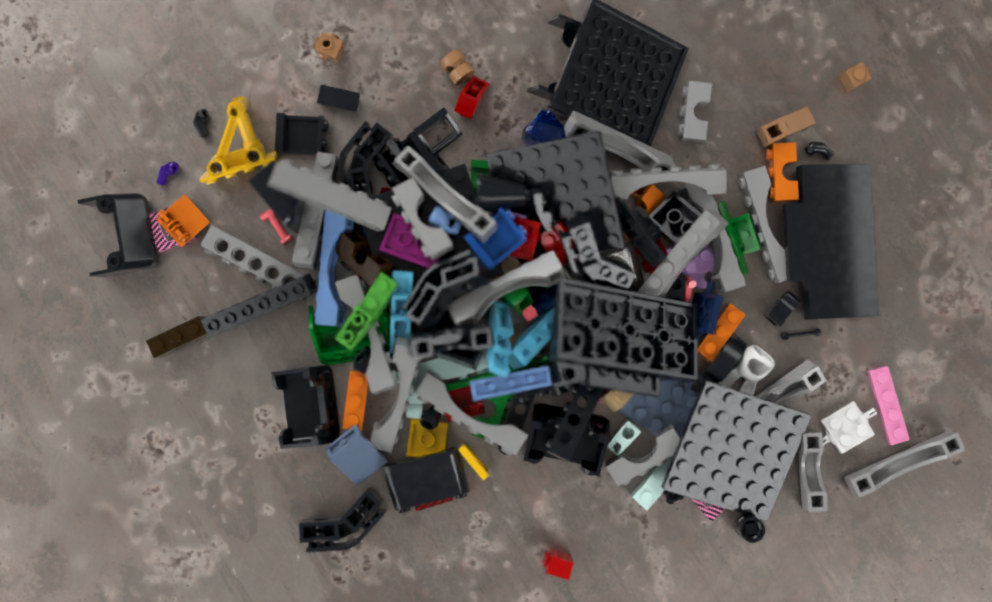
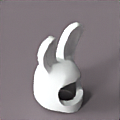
[718,345,775,395]

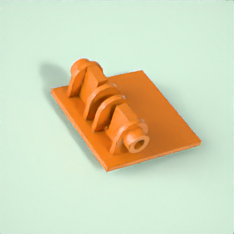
[156,194,211,248]

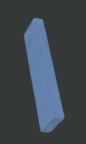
[470,365,552,401]

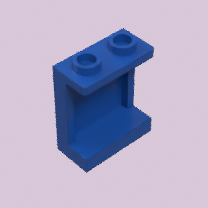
[464,207,528,270]

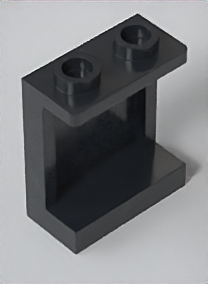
[275,113,328,156]
[374,131,430,187]

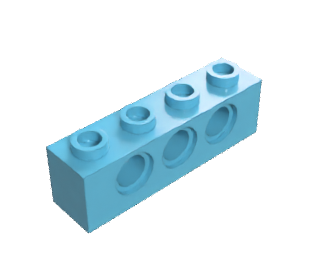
[507,307,554,369]

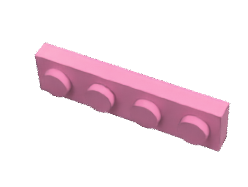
[867,366,910,445]

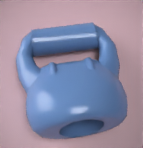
[428,206,462,235]

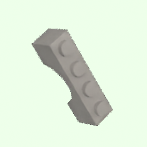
[392,177,453,261]
[606,424,681,486]
[798,431,828,512]

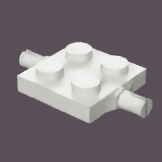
[820,401,877,454]

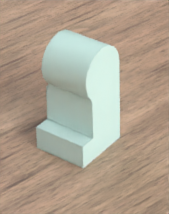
[406,383,425,419]
[607,417,641,456]

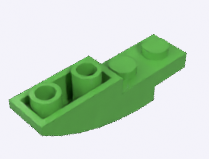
[335,272,399,350]

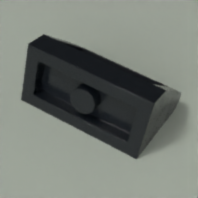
[414,107,463,154]

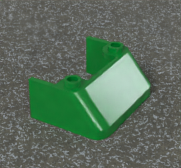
[309,305,391,365]

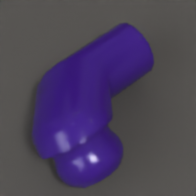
[156,161,179,186]

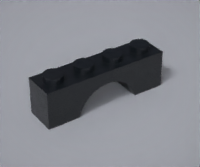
[406,323,492,359]

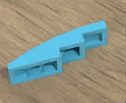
[390,271,413,353]
[487,300,514,377]

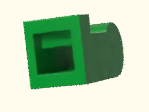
[471,160,489,193]

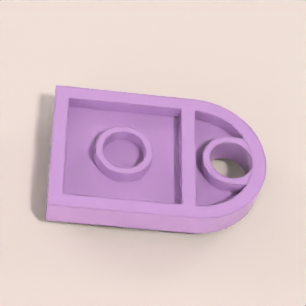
[666,245,714,289]

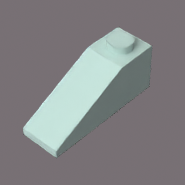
[630,456,673,510]

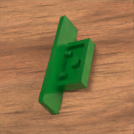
[718,201,762,275]

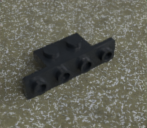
[616,196,667,268]

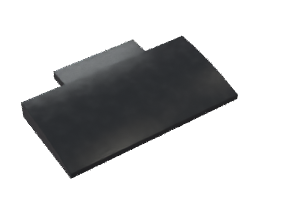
[783,164,879,320]
[550,278,698,397]

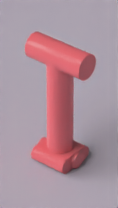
[259,208,294,246]
[684,275,697,303]
[522,305,538,322]

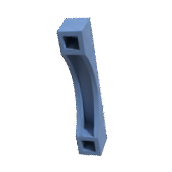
[314,210,354,327]

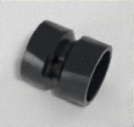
[734,514,765,543]

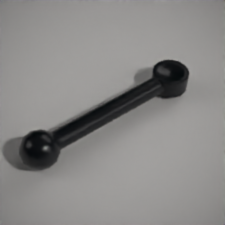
[781,329,822,340]

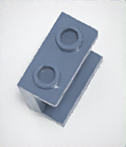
[325,425,387,485]

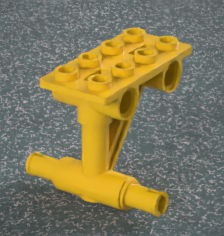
[199,96,278,184]

